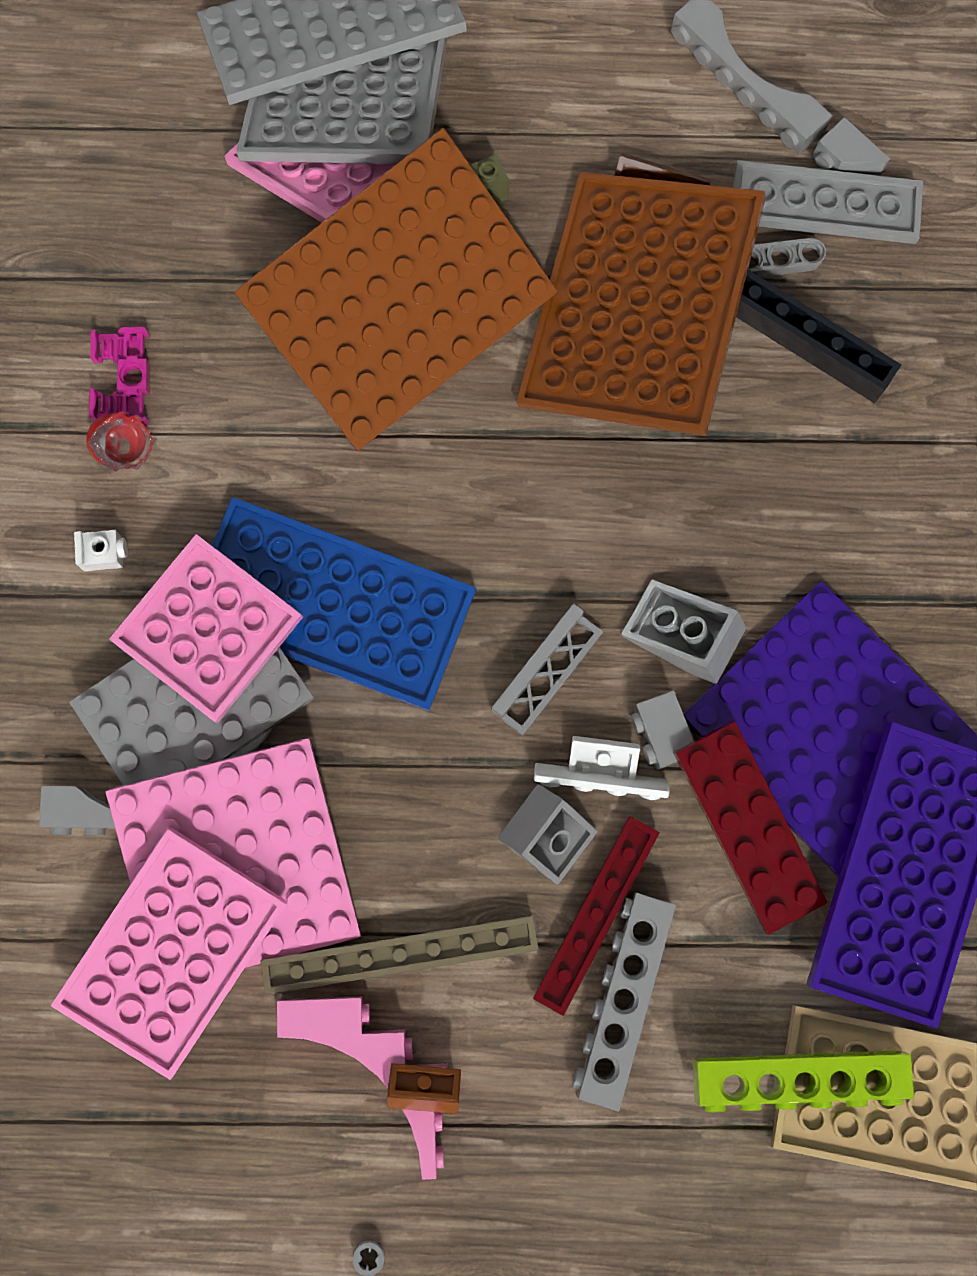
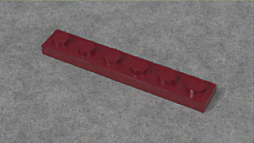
[533,816,660,1016]

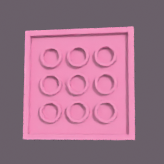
[109,534,303,724]

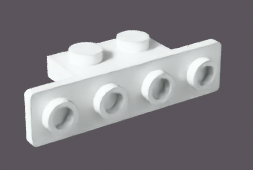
[534,736,670,800]

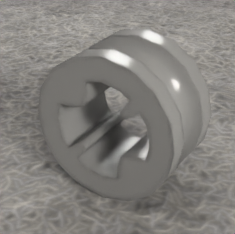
[353,1240,385,1276]

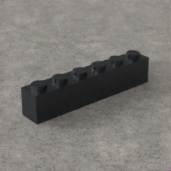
[736,270,902,404]

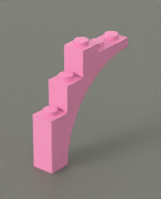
[277,996,448,1180]

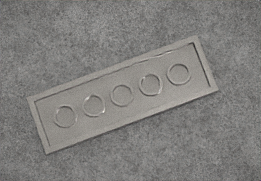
[733,160,923,244]

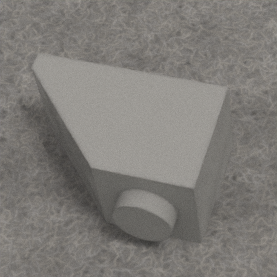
[812,117,890,176]

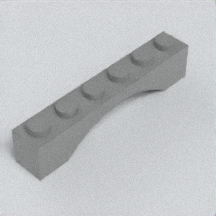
[671,0,833,155]
[39,786,115,835]

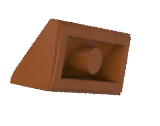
[387,1063,461,1114]

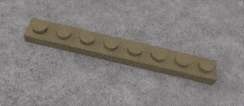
[260,916,539,995]

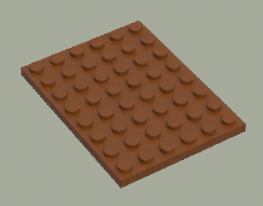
[233,127,558,451]
[516,172,766,436]

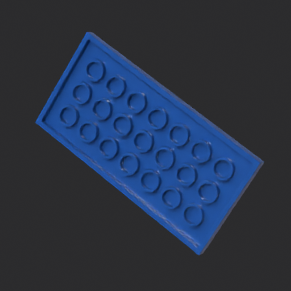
[212,497,477,712]

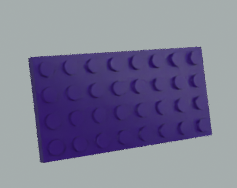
[806,721,977,1029]

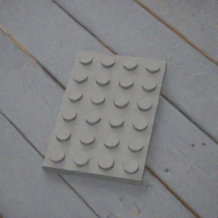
[69,647,315,785]

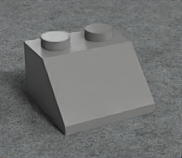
[497,784,598,886]

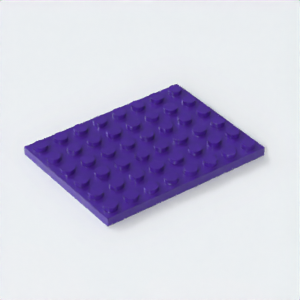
[683,581,977,878]

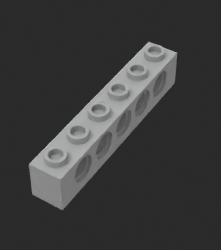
[572,893,676,1112]

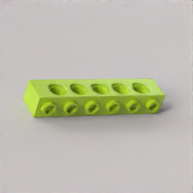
[692,1051,914,1112]

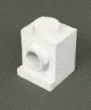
[74,530,128,571]

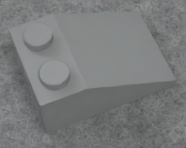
[621,580,746,684]

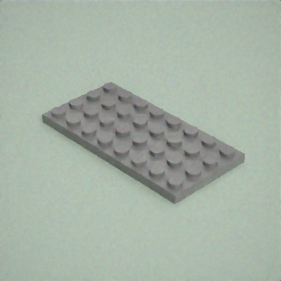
[197,0,467,105]

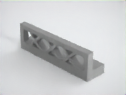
[491,603,603,736]

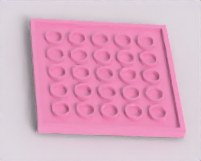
[105,737,361,968]

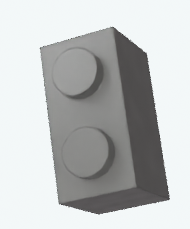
[630,691,693,771]

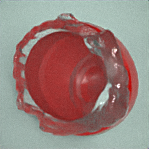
[86,412,153,472]

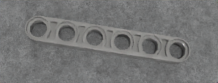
[748,238,826,277]

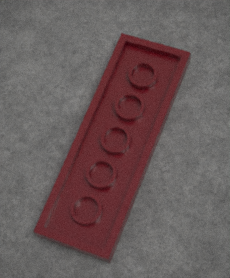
[673,721,827,935]

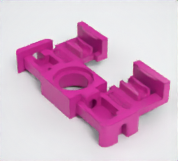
[89,327,150,427]

